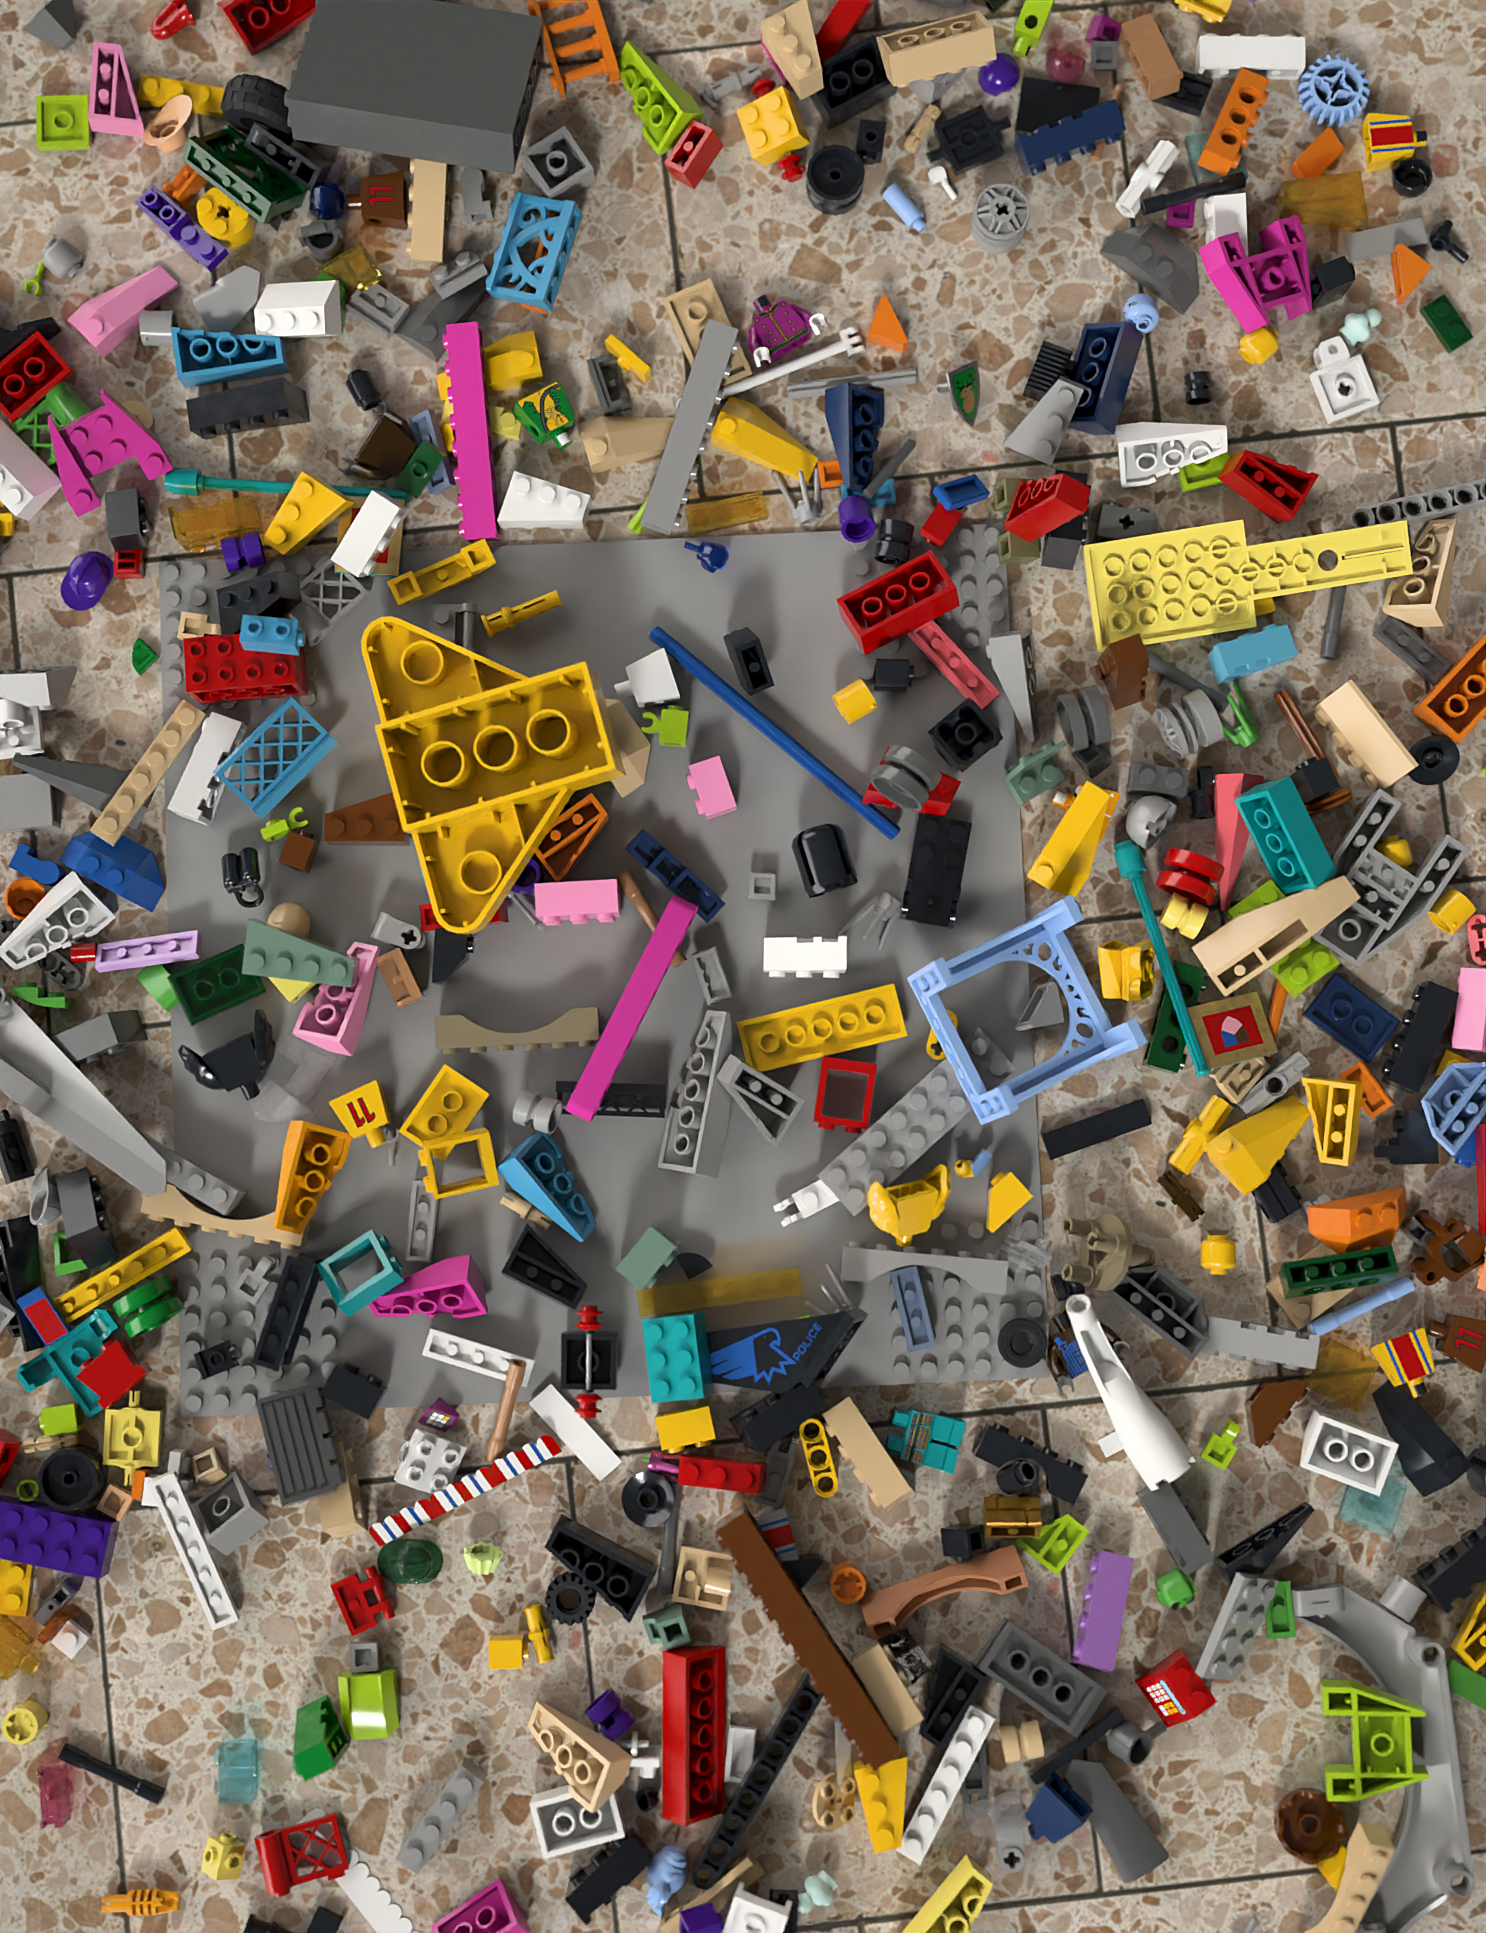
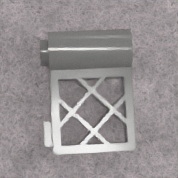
[283,555,369,646]

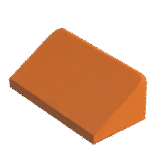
[1290,126,1345,187]

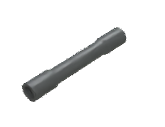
[1320,554,1352,660]
[1145,647,1229,714]
[656,1481,682,1595]

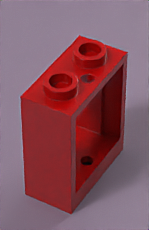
[813,1056,877,1134]

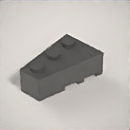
[50,1010,148,1069]
[1135,1479,1216,1575]

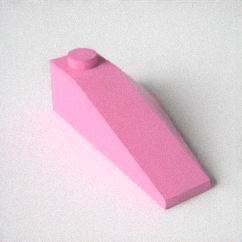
[67,266,180,358]

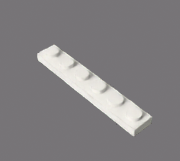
[148,1470,240,1630]
[896,1703,996,1865]

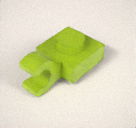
[260,807,310,843]
[1199,1419,1241,1471]

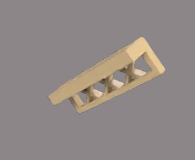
[659,1848,765,1933]

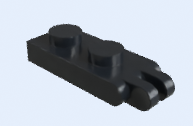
[0,1109,35,1185]

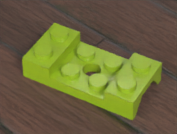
[1226,879,1340,999]

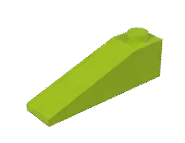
[616,41,705,155]

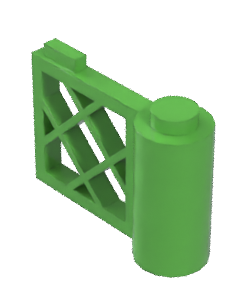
[10,380,93,469]

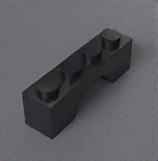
[972,1422,1088,1505]

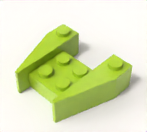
[1320,1679,1429,1802]

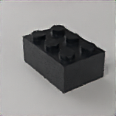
[809,35,898,130]

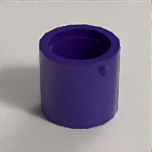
[838,495,875,543]
[512,858,544,895]

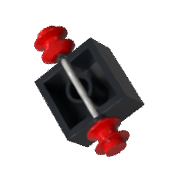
[561,1305,618,1418]

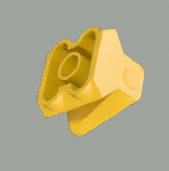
[1098,939,1154,1002]

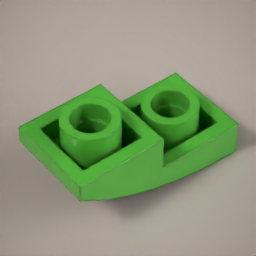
[136,964,179,1012]
[11,982,73,1009]
[1446,1658,1486,1711]

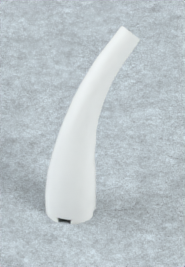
[1066,1294,1196,1491]

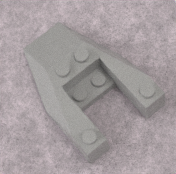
[1311,788,1470,968]

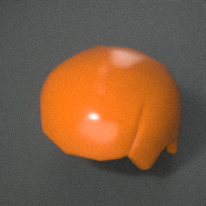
[4,878,46,921]

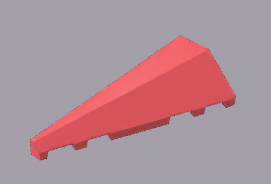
[1213,773,1264,912]

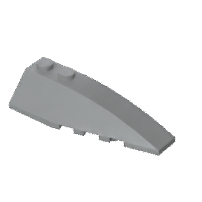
[657,1010,733,1179]

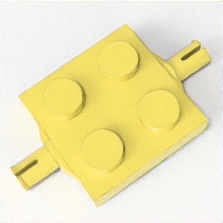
[103,1390,163,1485]

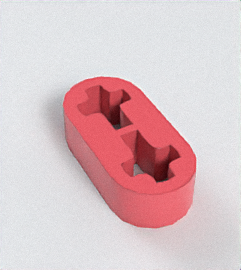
[1467,915,1486,965]

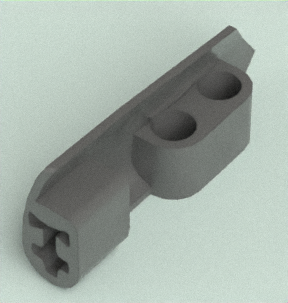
[1065,1758,1169,1883]

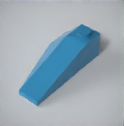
[496,1131,597,1242]

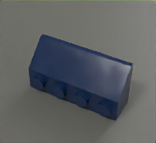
[1068,322,1144,435]

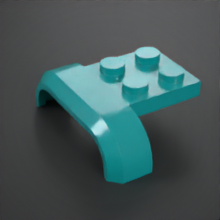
[16,1309,120,1419]

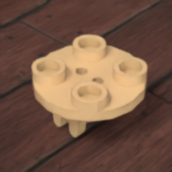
[812,1772,856,1830]

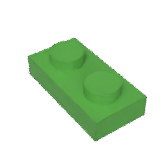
[1264,1579,1296,1639]

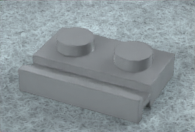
[427,249,488,299]
[344,276,410,340]

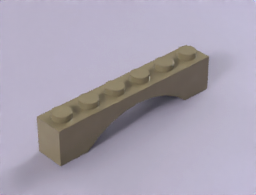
[434,1007,601,1055]

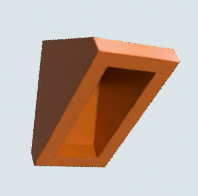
[1390,244,1432,305]
[867,295,909,353]

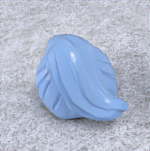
[645,1846,688,1918]

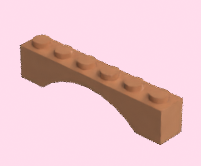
[859,1544,1029,1640]

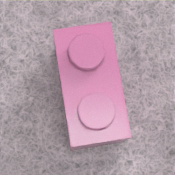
[686,756,737,820]

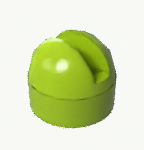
[16,1479,40,1502]

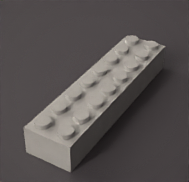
[817,1028,1017,1216]

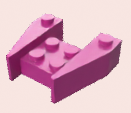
[1198,215,1312,334]
[48,388,173,517]

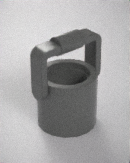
[297,219,344,264]

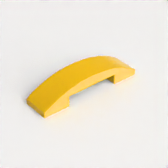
[387,538,496,606]

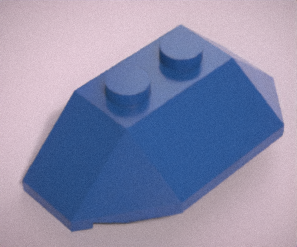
[59,831,166,912]

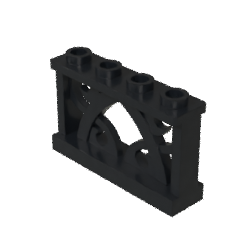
[251,1253,324,1372]

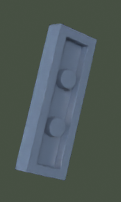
[408,409,456,495]
[889,1265,936,1352]

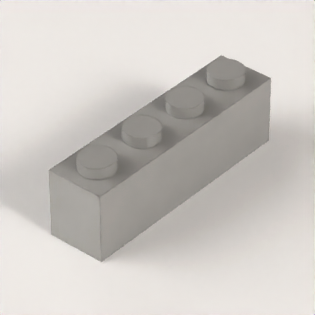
[395,1757,488,1875]

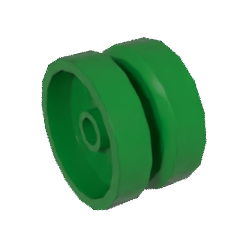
[112,1275,185,1339]

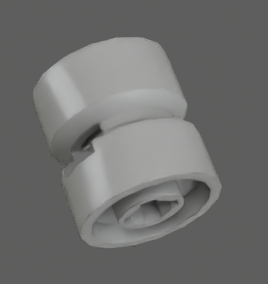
[513,1089,563,1135]

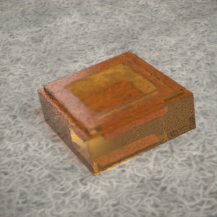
[37,1613,70,1645]

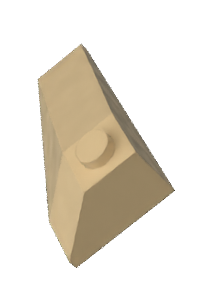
[577,416,675,475]

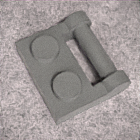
[428,603,477,653]

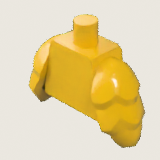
[867,1164,951,1247]

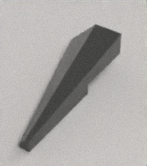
[11,752,156,830]

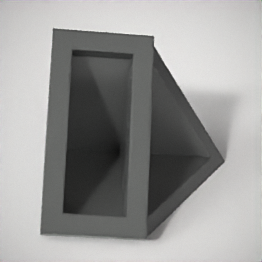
[23,0,76,50]

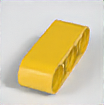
[799,1416,838,1497]

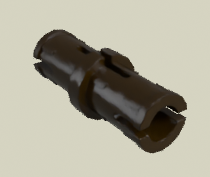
[1156,1170,1205,1222]

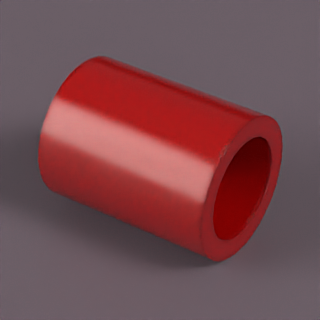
[70,942,98,963]

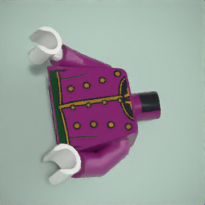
[748,295,828,367]

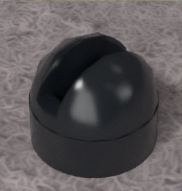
[636,1787,660,1812]

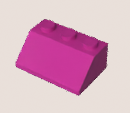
[431,1878,532,1933]

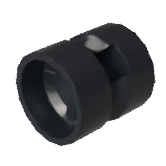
[874,519,915,566]

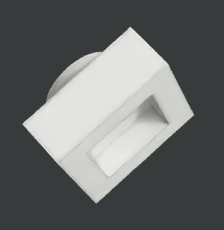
[51,1618,92,1660]

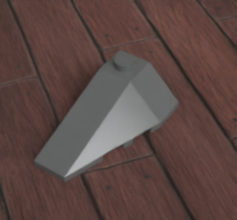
[394,271,490,363]

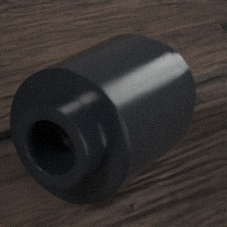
[345,369,381,411]
[996,1460,1037,1494]

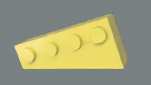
[902,1854,993,1933]

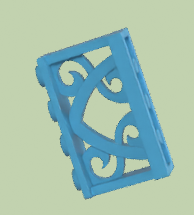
[486,191,583,312]

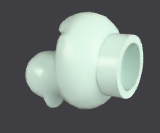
[1339,308,1382,346]
[798,1870,838,1913]

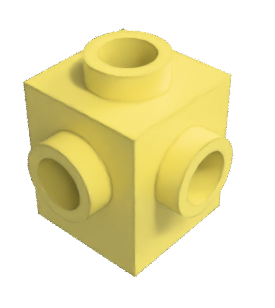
[201,1832,247,1880]

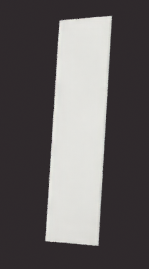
[529,1384,622,1481]

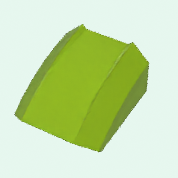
[338,1667,400,1740]

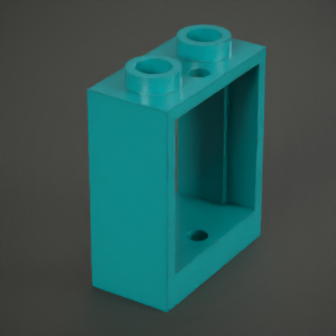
[316,1229,405,1317]

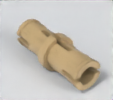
[500,1188,553,1231]

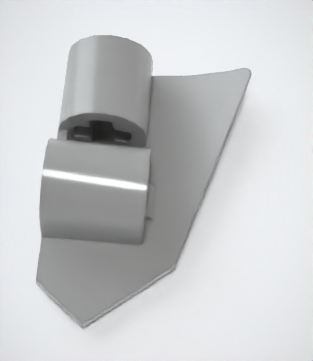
[191,265,261,333]

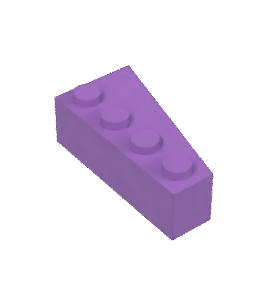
[1070,1550,1134,1672]

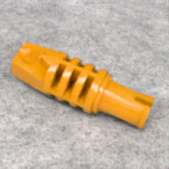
[102,1889,181,1916]

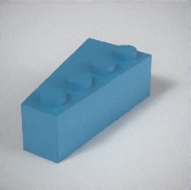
[170,327,289,388]

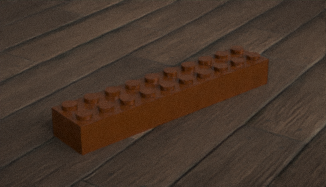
[715,1503,902,1771]

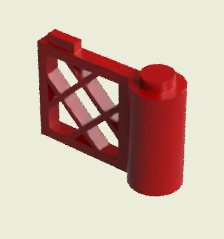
[254,1812,349,1898]

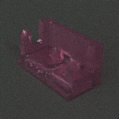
[36,1763,71,1828]

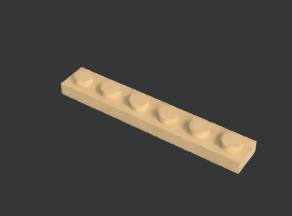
[90,699,206,847]

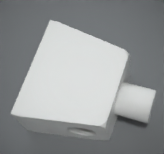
[614,648,681,707]

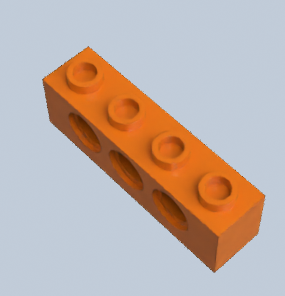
[1197,67,1270,177]

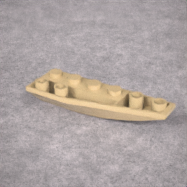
[1191,875,1360,996]

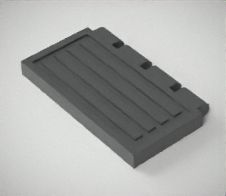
[255,1385,346,1508]

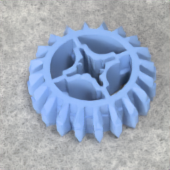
[1297,54,1370,128]

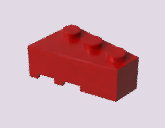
[861,747,961,817]

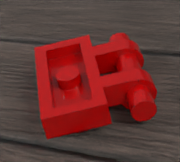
[330,1565,396,1636]

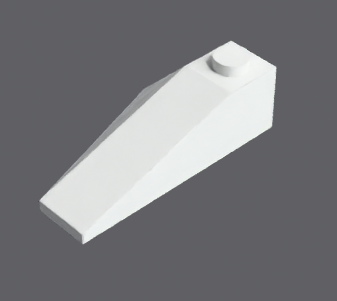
[0,870,116,970]

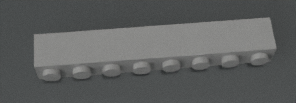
[640,318,741,536]

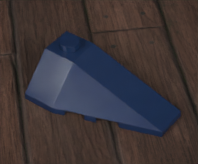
[825,382,884,493]

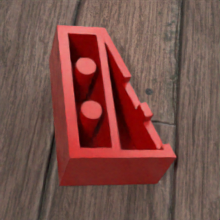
[1217,449,1319,524]

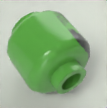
[1154,1569,1198,1611]

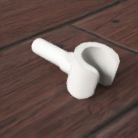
[928,166,958,200]

